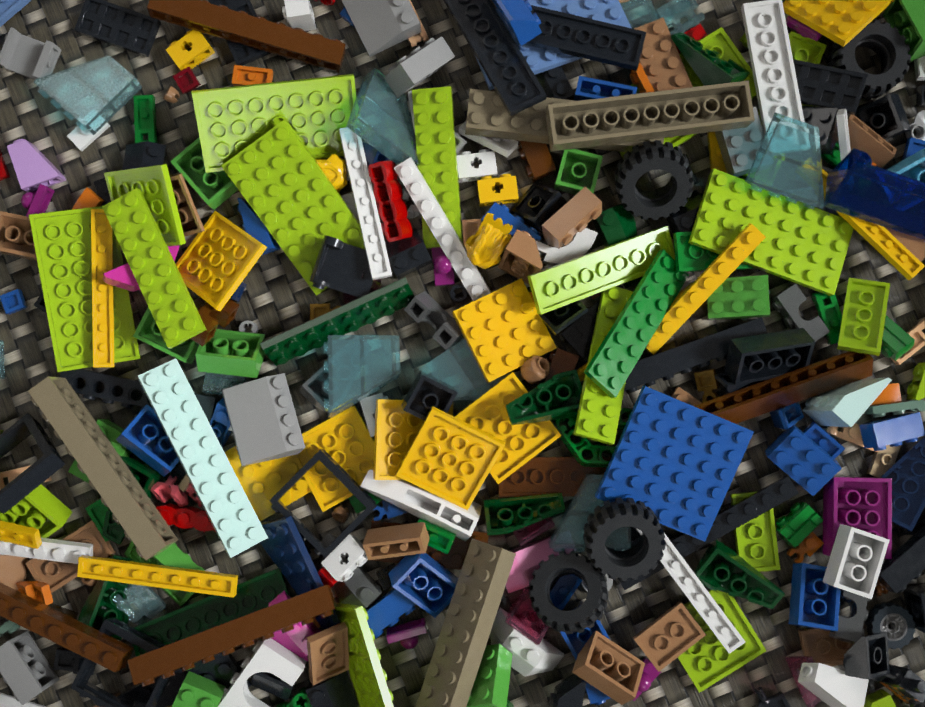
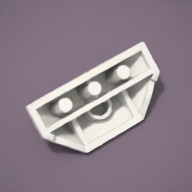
[490,607,564,677]

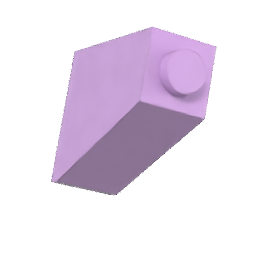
[7,139,66,192]

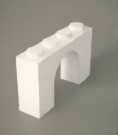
[218,639,306,707]

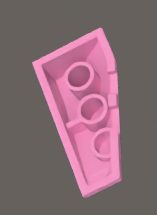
[506,530,576,593]

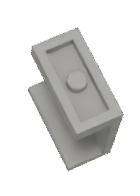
[0,27,61,85]

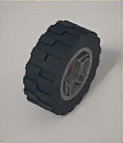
[865,602,916,649]

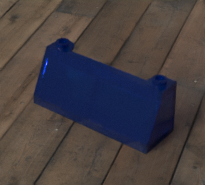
[824,148,925,240]

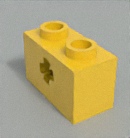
[166,30,215,71]
[477,174,519,207]

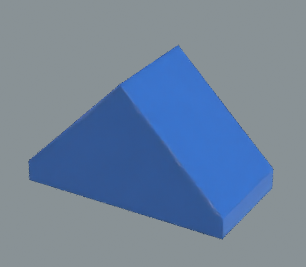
[770,402,804,429]

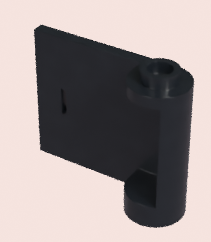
[310,235,373,298]

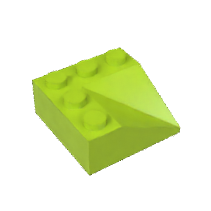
[0,484,72,538]

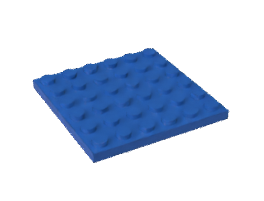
[595,385,754,542]

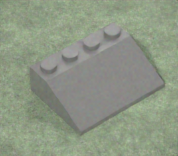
[341,0,421,57]
[222,373,306,466]

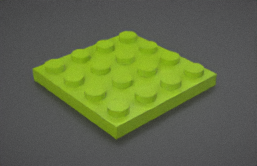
[104,164,186,246]
[677,589,766,693]

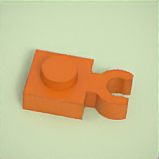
[787,531,824,563]

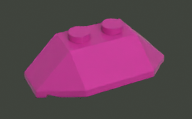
[103,245,180,292]
[268,590,321,662]

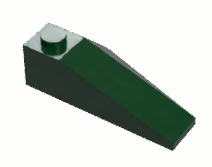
[671,32,750,86]
[592,204,643,289]
[505,369,583,425]
[102,456,163,545]
[483,493,565,535]
[695,539,785,609]
[78,554,131,640]

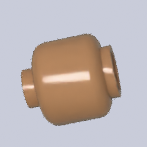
[520,355,550,384]

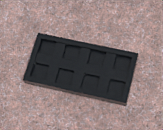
[74,0,161,57]
[208,0,271,66]
[793,59,868,115]
[561,285,625,363]

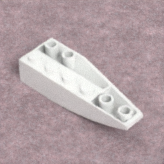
[360,469,482,541]

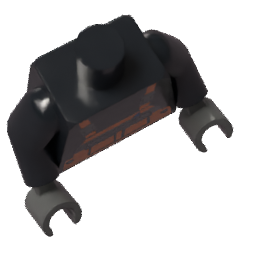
[867,664,925,707]

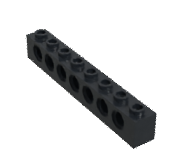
[60,369,221,421]

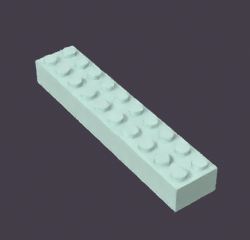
[138,359,268,558]

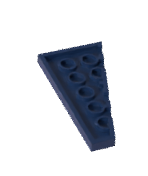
[880,437,925,531]
[260,516,341,629]

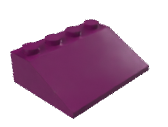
[823,476,892,559]

